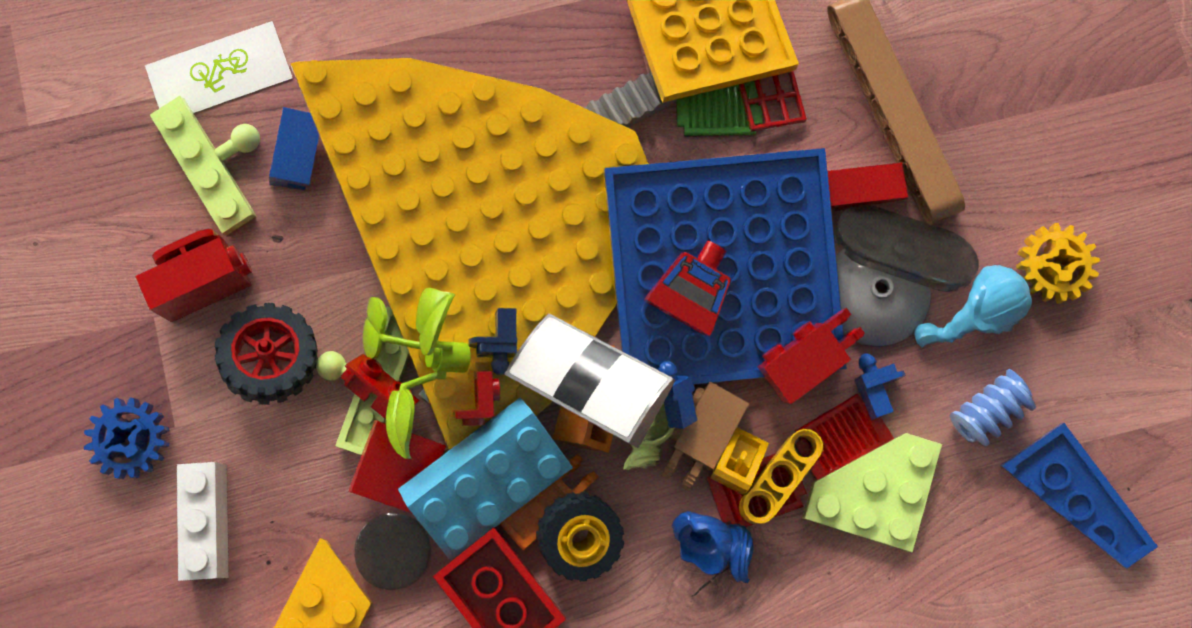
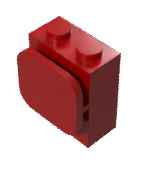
[135,229,252,322]

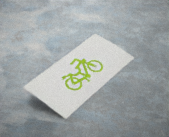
[145,21,293,113]

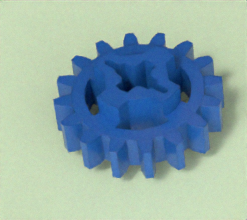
[84,397,170,479]

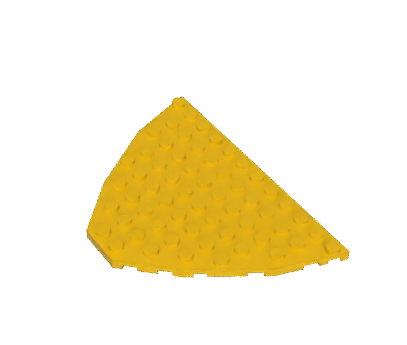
[291,58,648,450]

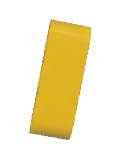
[739,429,823,524]

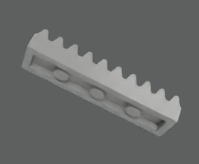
[584,71,677,128]

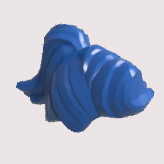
[672,511,754,583]

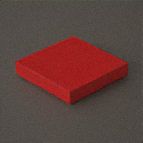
[348,420,446,513]

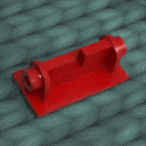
[340,354,420,419]

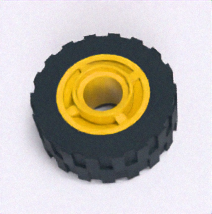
[536,492,624,582]

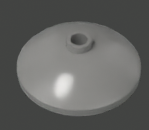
[836,239,931,347]

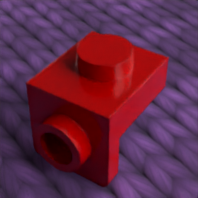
[453,371,500,426]

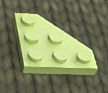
[802,433,942,552]

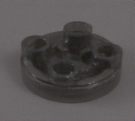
[354,513,431,590]

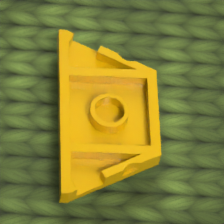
[274,538,373,628]

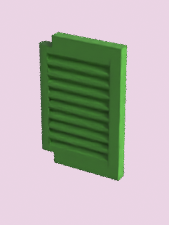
[676,79,763,136]

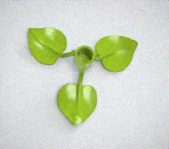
[363,288,471,459]

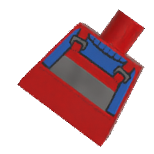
[644,240,731,336]

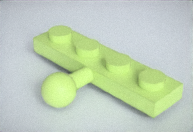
[150,96,260,236]
[316,306,410,455]

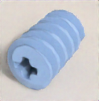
[950,369,1036,447]

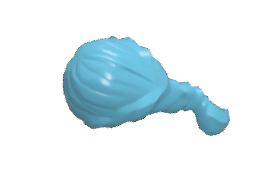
[914,265,1032,348]

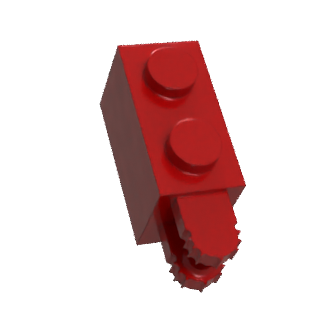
[757,308,865,405]

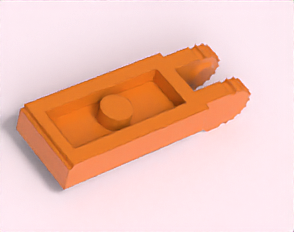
[500,454,599,551]

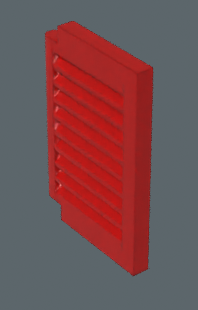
[794,394,894,480]
[706,453,807,527]

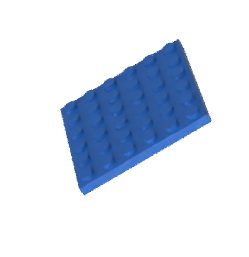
[604,148,847,384]

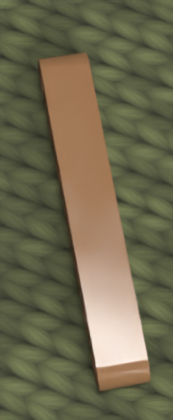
[827,0,965,225]

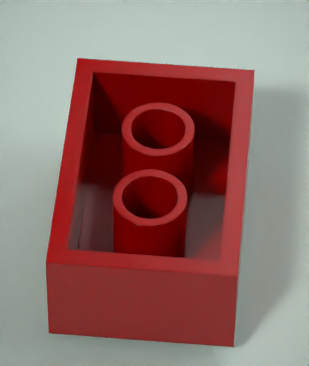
[433,527,567,628]

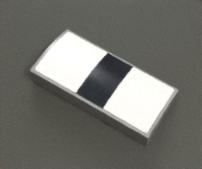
[504,314,675,448]

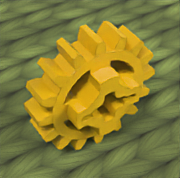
[1016,223,1100,304]

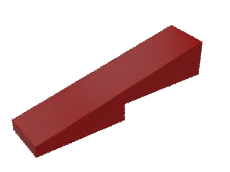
[828,162,908,211]

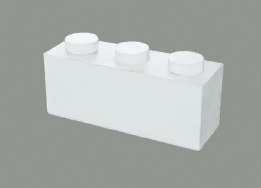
[177,462,229,581]

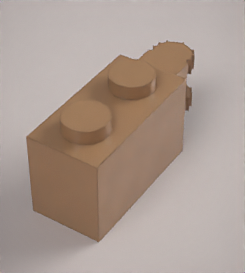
[661,382,750,492]

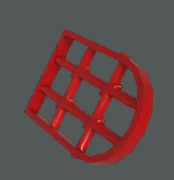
[738,71,807,132]

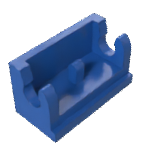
[269,107,319,190]

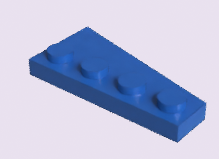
[1000,423,1158,568]

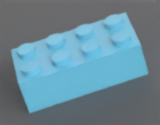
[398,398,573,561]

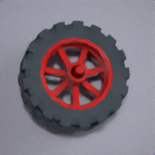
[215,303,318,405]

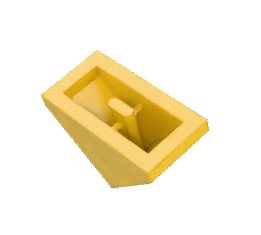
[710,427,769,495]

